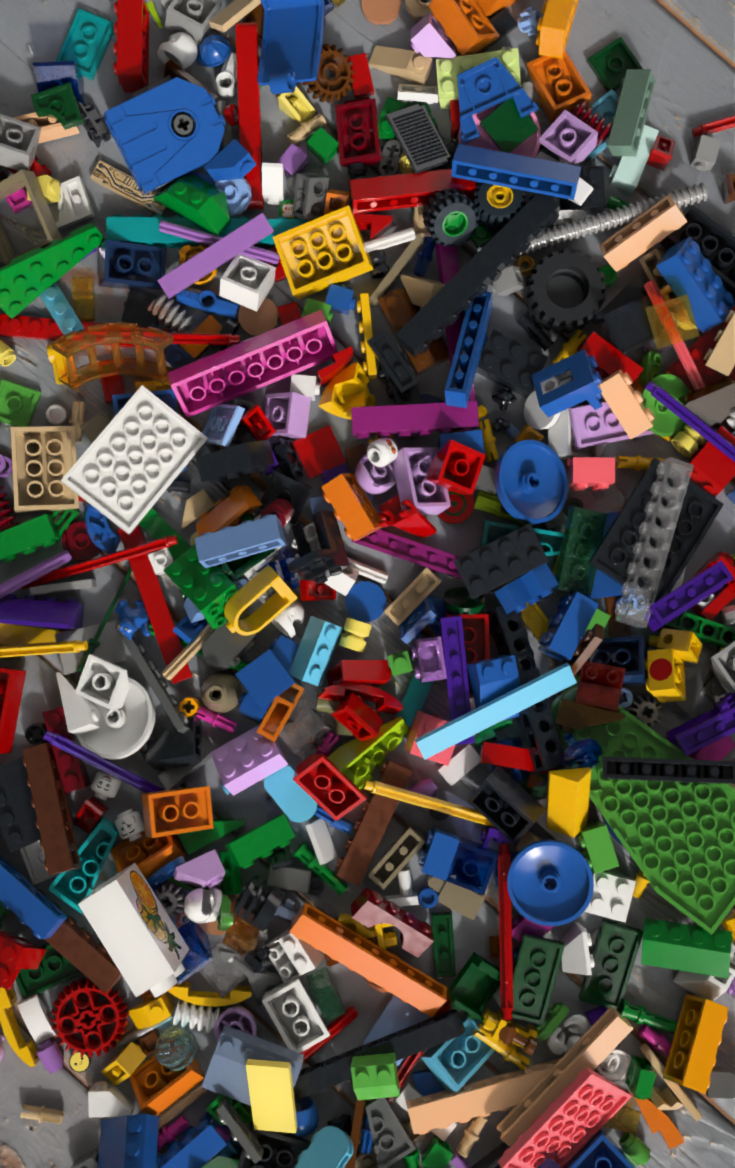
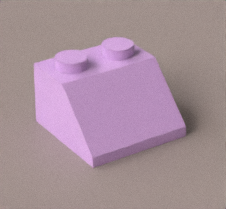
[410,11,456,58]
[538,110,598,164]
[264,392,311,439]
[173,849,226,890]

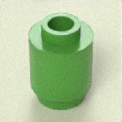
[619,1131,650,1165]

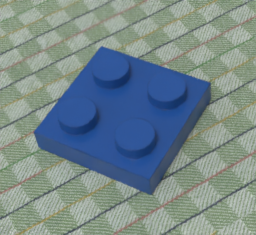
[399,597,436,644]

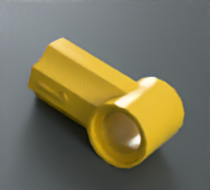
[47,341,75,385]

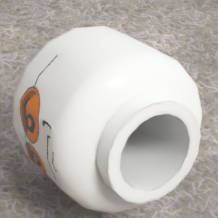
[367,437,398,467]

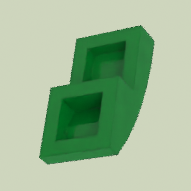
[475,719,513,747]

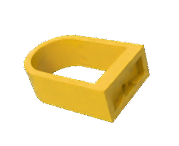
[224,564,298,636]

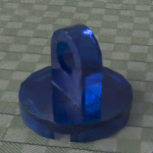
[261,549,299,590]
[561,733,603,770]

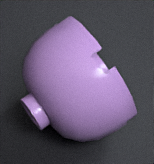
[355,454,396,494]
[214,1006,257,1043]

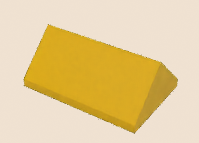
[546,767,591,838]

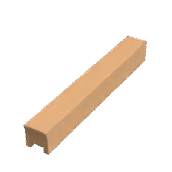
[496,1006,633,1147]

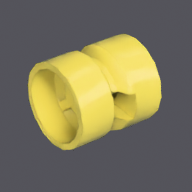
[671,423,707,458]
[338,618,372,653]

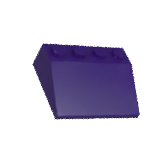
[0,594,84,629]

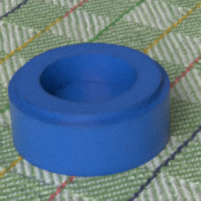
[417,886,438,908]

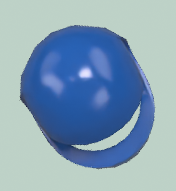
[291,1097,319,1137]

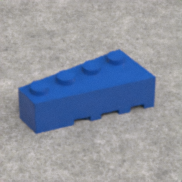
[238,635,299,725]

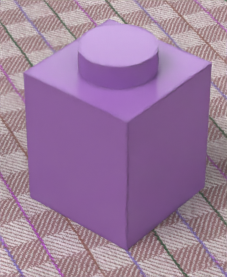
[277,144,309,178]

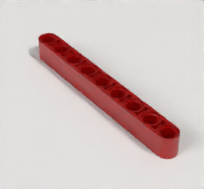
[235,22,264,210]

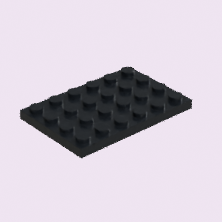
[588,458,724,605]

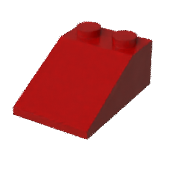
[679,425,735,498]

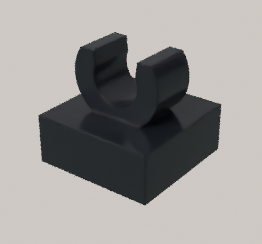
[244,946,272,973]
[327,1114,352,1138]

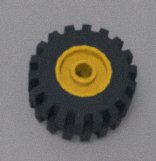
[473,183,526,233]

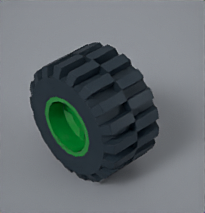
[423,188,479,248]

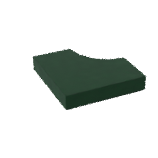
[31,82,84,130]

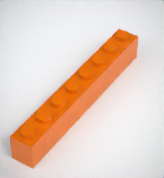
[289,902,447,1017]

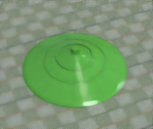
[642,374,689,437]

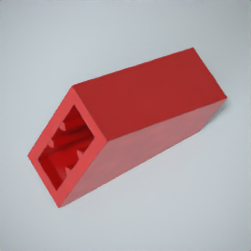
[327,660,391,687]

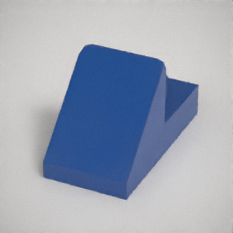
[173,615,209,644]

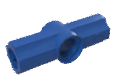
[176,287,240,320]

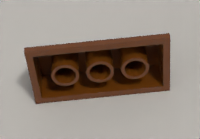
[378,288,449,376]

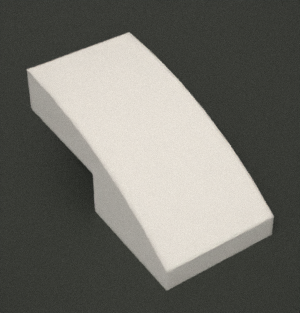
[18,994,56,1044]

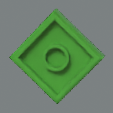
[0,379,42,427]

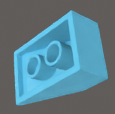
[421,1016,495,1092]

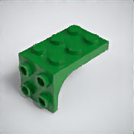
[163,544,238,629]

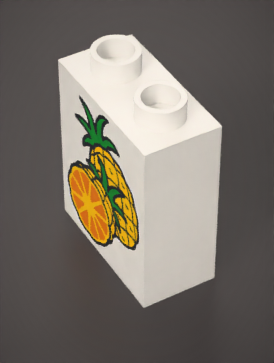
[78,863,189,998]

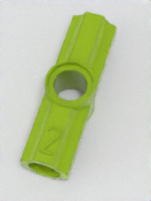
[474,491,534,527]

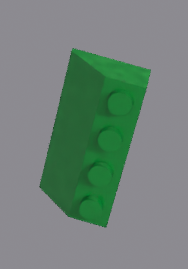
[641,918,732,979]

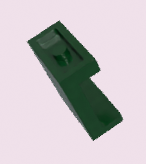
[219,512,275,580]
[447,952,500,1022]

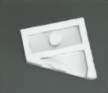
[56,176,94,230]

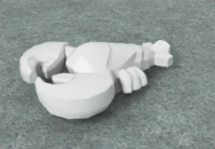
[547,1014,595,1071]

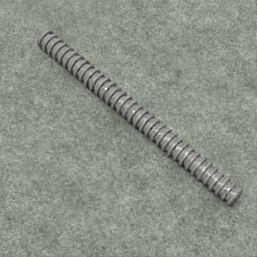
[519,182,708,256]

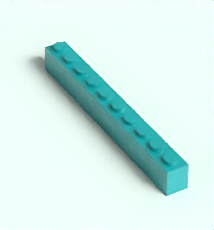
[106,214,312,250]

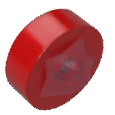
[224,104,239,127]

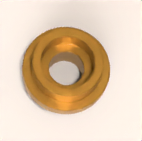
[515,255,535,276]

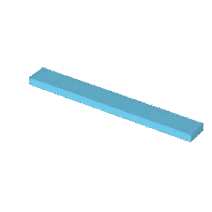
[415,663,577,760]

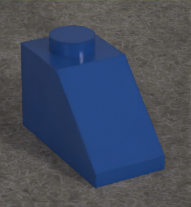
[204,139,257,181]

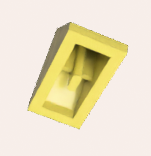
[277,86,316,125]

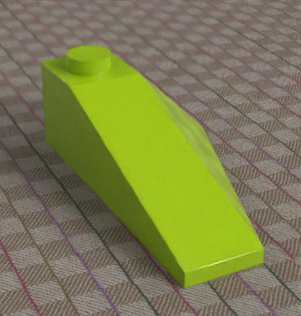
[327,716,409,790]

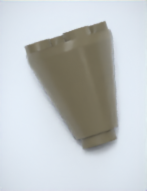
[201,672,242,713]

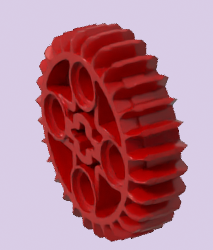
[50,978,129,1058]

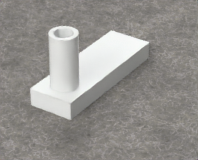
[382,869,418,907]

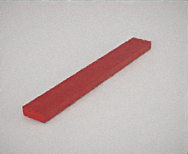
[118,524,193,684]

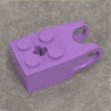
[411,636,447,683]

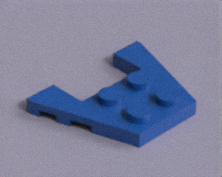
[457,57,538,145]

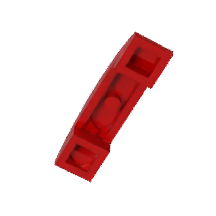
[318,683,403,715]
[479,742,559,775]

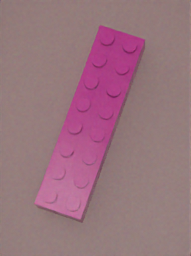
[168,310,338,418]

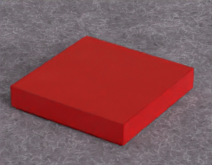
[293,425,347,480]

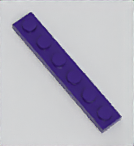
[440,616,474,745]

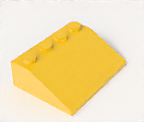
[273,205,374,300]

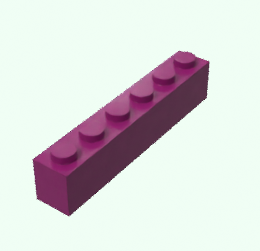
[351,401,479,439]

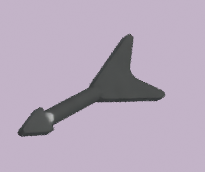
[218,948,284,1006]

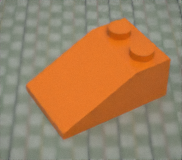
[526,51,592,124]
[141,786,214,838]

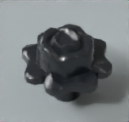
[492,389,517,411]

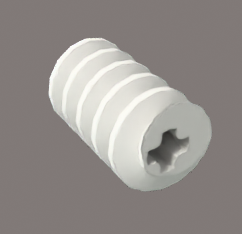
[173,1001,220,1034]

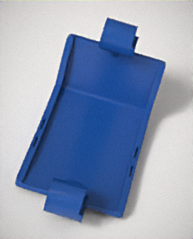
[257,0,325,94]

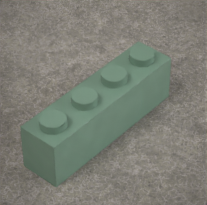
[606,69,656,157]

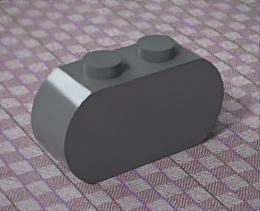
[202,612,257,671]

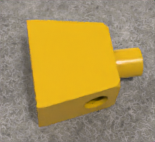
[649,628,702,664]

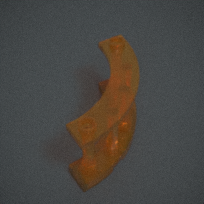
[51,323,175,390]

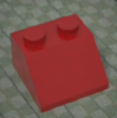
[426,439,486,495]
[331,693,383,742]

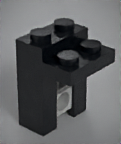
[288,510,350,584]

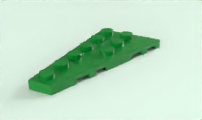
[0,222,106,319]

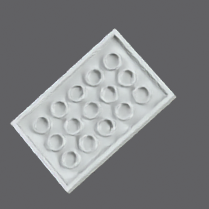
[61,385,208,535]

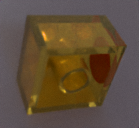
[645,294,700,350]

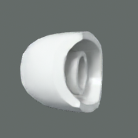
[595,1048,631,1081]

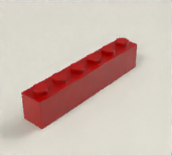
[349,169,476,214]

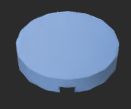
[214,177,252,216]

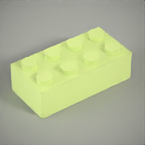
[436,48,521,110]

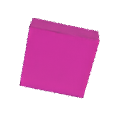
[6,188,33,214]

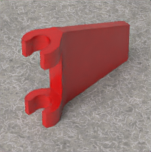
[379,499,437,539]

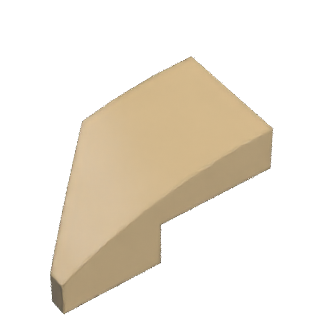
[181,489,215,530]
[651,1086,683,1111]

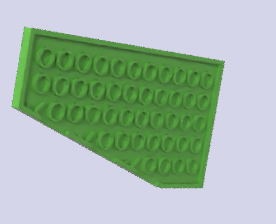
[539,675,735,935]

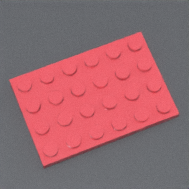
[497,1068,632,1168]

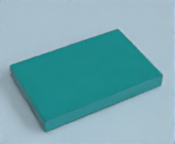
[55,8,114,81]

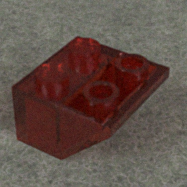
[575,661,626,712]

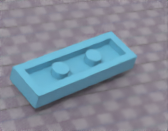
[40,283,85,342]

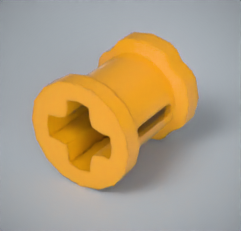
[179,697,201,716]

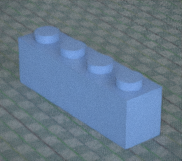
[194,514,286,568]

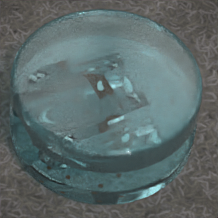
[155,1026,197,1071]

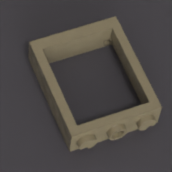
[0,170,62,265]

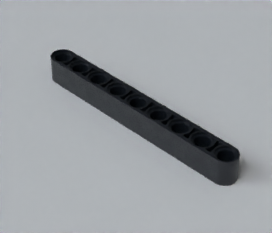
[293,1009,466,1100]

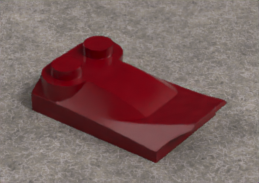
[335,97,382,167]

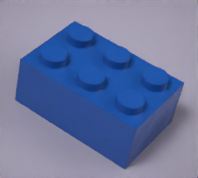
[538,592,599,661]

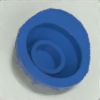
[196,34,231,67]

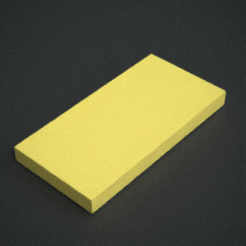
[246,1059,297,1133]

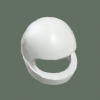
[157,32,198,70]
[271,599,305,639]
[184,888,222,923]

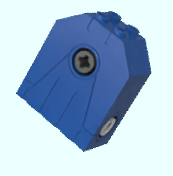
[103,77,225,196]

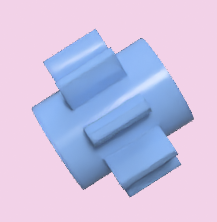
[518,7,543,36]

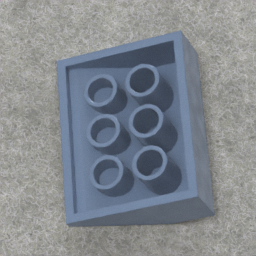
[201,1025,304,1106]

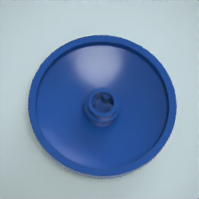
[494,440,568,524]
[507,839,594,926]

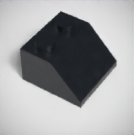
[560,166,605,215]

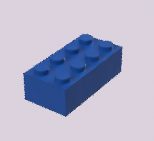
[656,236,735,333]
[156,1111,230,1168]

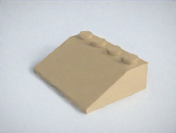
[10,426,79,513]

